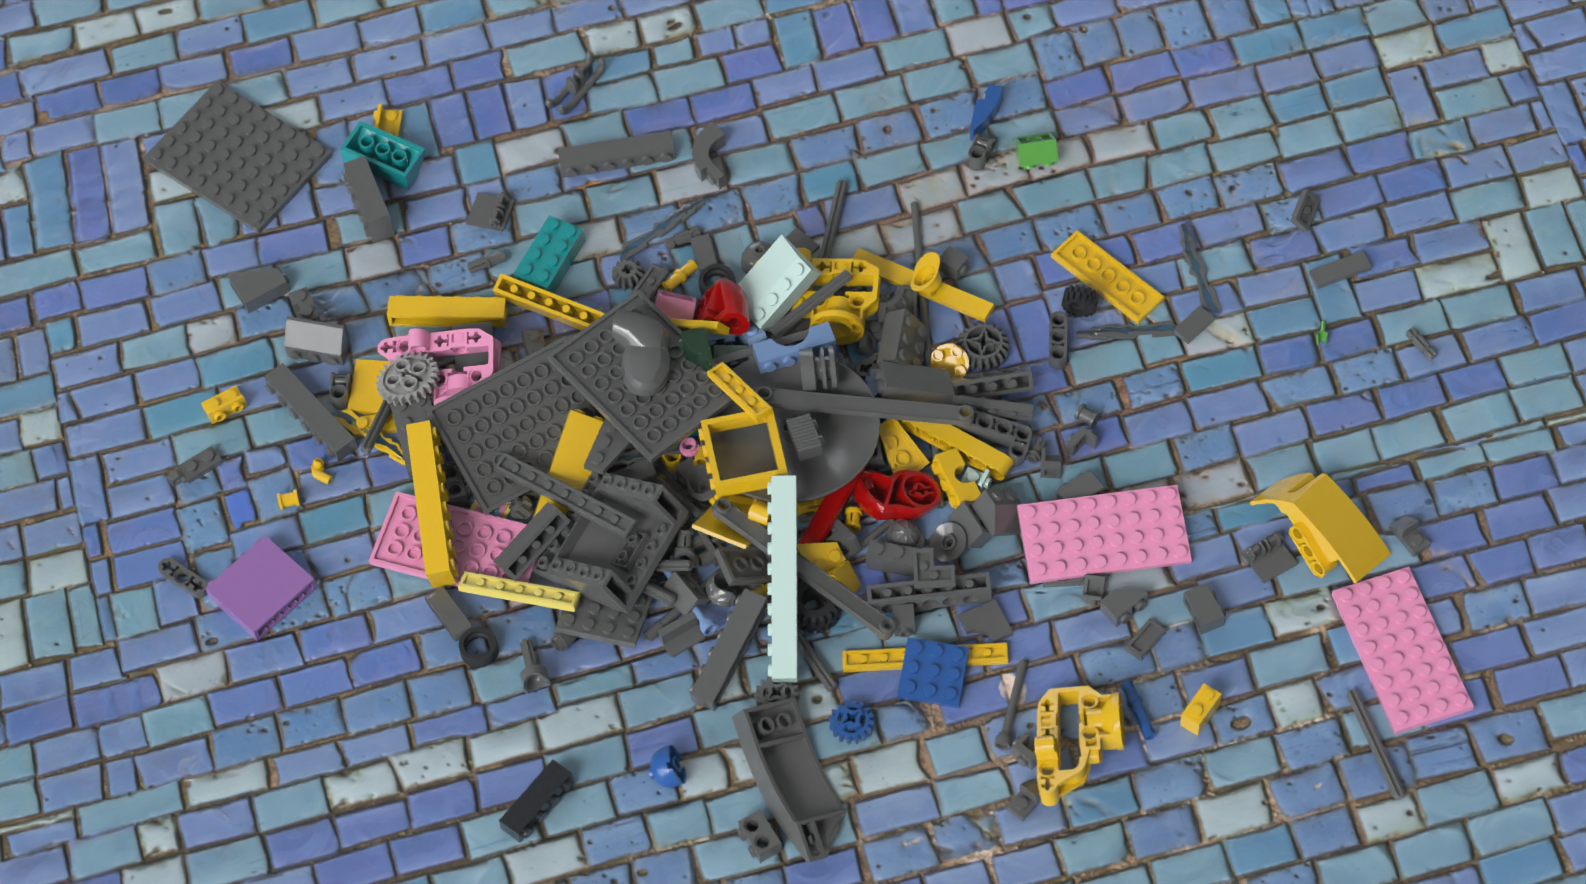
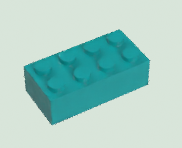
[513,215,585,294]

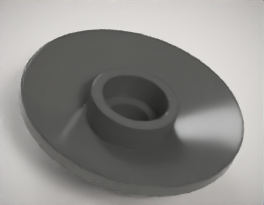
[929,522,967,562]

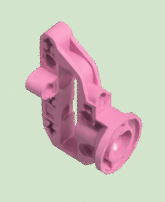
[378,328,501,406]

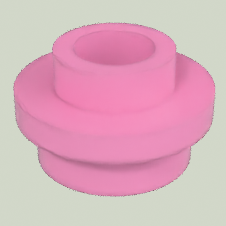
[679,437,699,457]

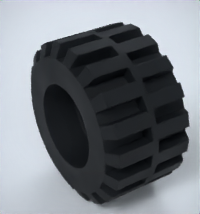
[797,581,841,633]

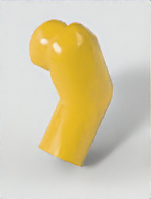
[311,458,333,485]

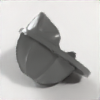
[686,464,716,501]
[887,519,924,549]

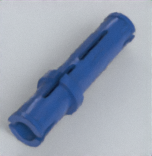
[1120,680,1157,740]

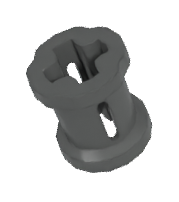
[1074,403,1101,428]

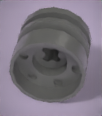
[799,346,839,391]

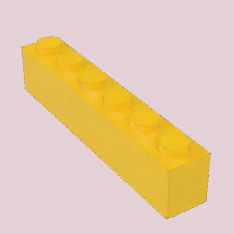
[387,295,508,328]

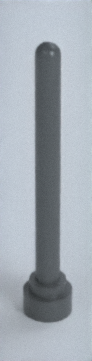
[994,660,1027,750]

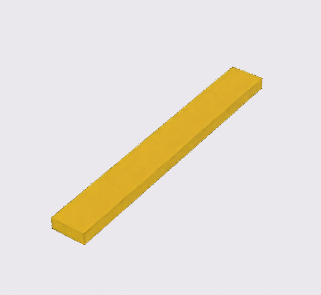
[852,248,995,322]
[842,642,1008,672]

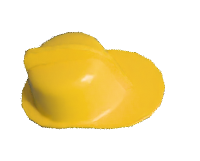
[910,252,942,297]

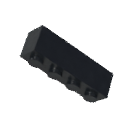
[499,759,574,843]

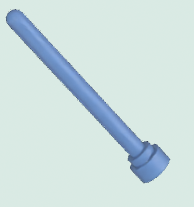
[663,571,718,636]

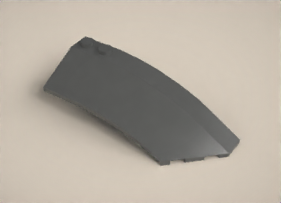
[732,697,848,863]

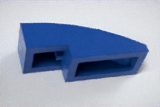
[970,84,1003,141]

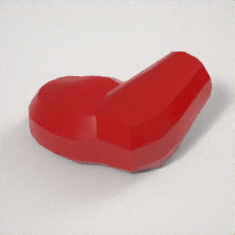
[690,278,750,336]
[851,470,941,521]

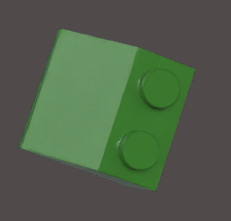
[1013,132,1059,169]

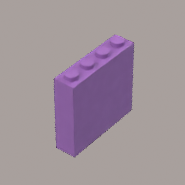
[205,536,317,641]

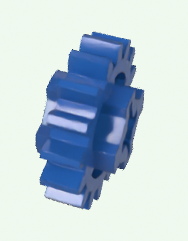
[829,700,874,745]

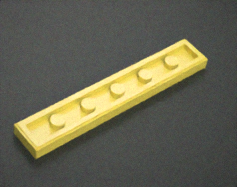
[458,571,581,612]

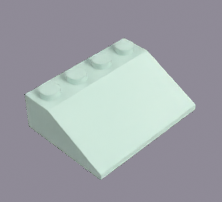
[738,234,821,332]

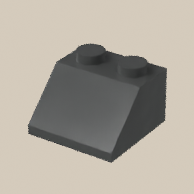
[971,488,1022,536]

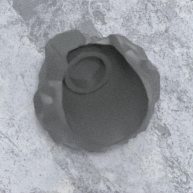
[706,570,745,607]

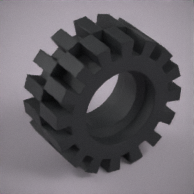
[1061,285,1099,317]

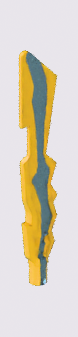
[331,409,405,465]

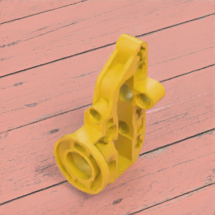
[755,248,881,345]
[1034,686,1125,806]

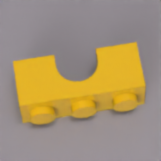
[931,448,981,509]

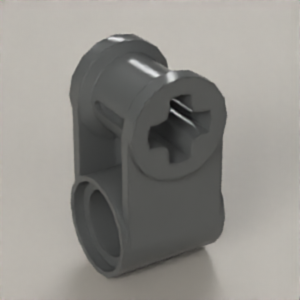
[968,133,996,171]
[330,372,353,410]

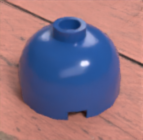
[648,745,687,788]

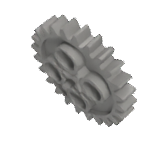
[376,351,440,406]

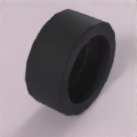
[698,264,736,296]
[458,627,499,668]

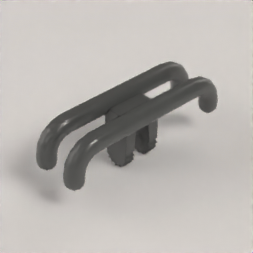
[545,51,606,115]

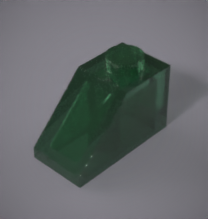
[678,327,713,371]

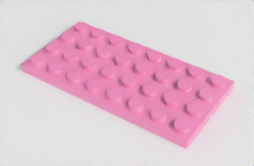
[1017,485,1192,584]
[369,491,540,603]
[1331,567,1474,735]

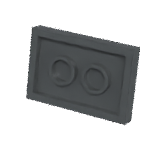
[714,545,772,586]

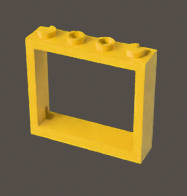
[698,408,788,498]

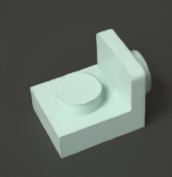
[960,467,992,493]

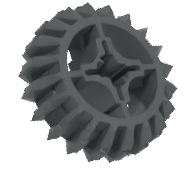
[957,321,1010,372]

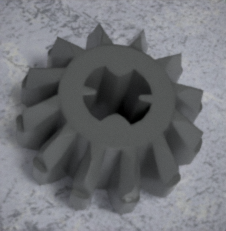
[612,258,645,291]

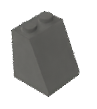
[452,322,496,372]

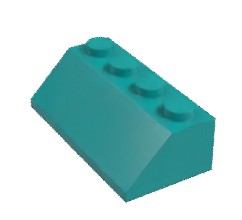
[340,121,426,190]

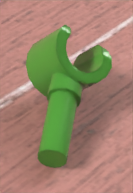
[1316,321,1328,345]

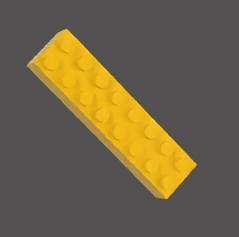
[406,420,459,588]

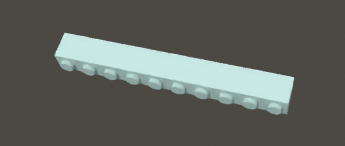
[767,476,798,683]

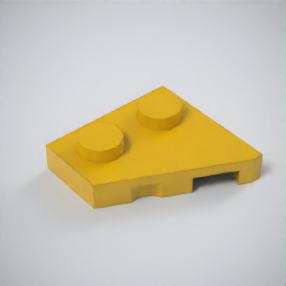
[797,542,846,572]

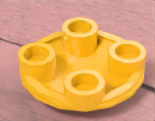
[930,343,969,377]

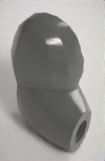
[612,308,672,396]

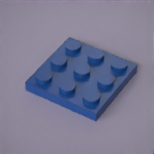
[897,637,969,709]

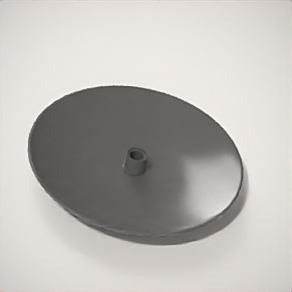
[699,358,880,503]

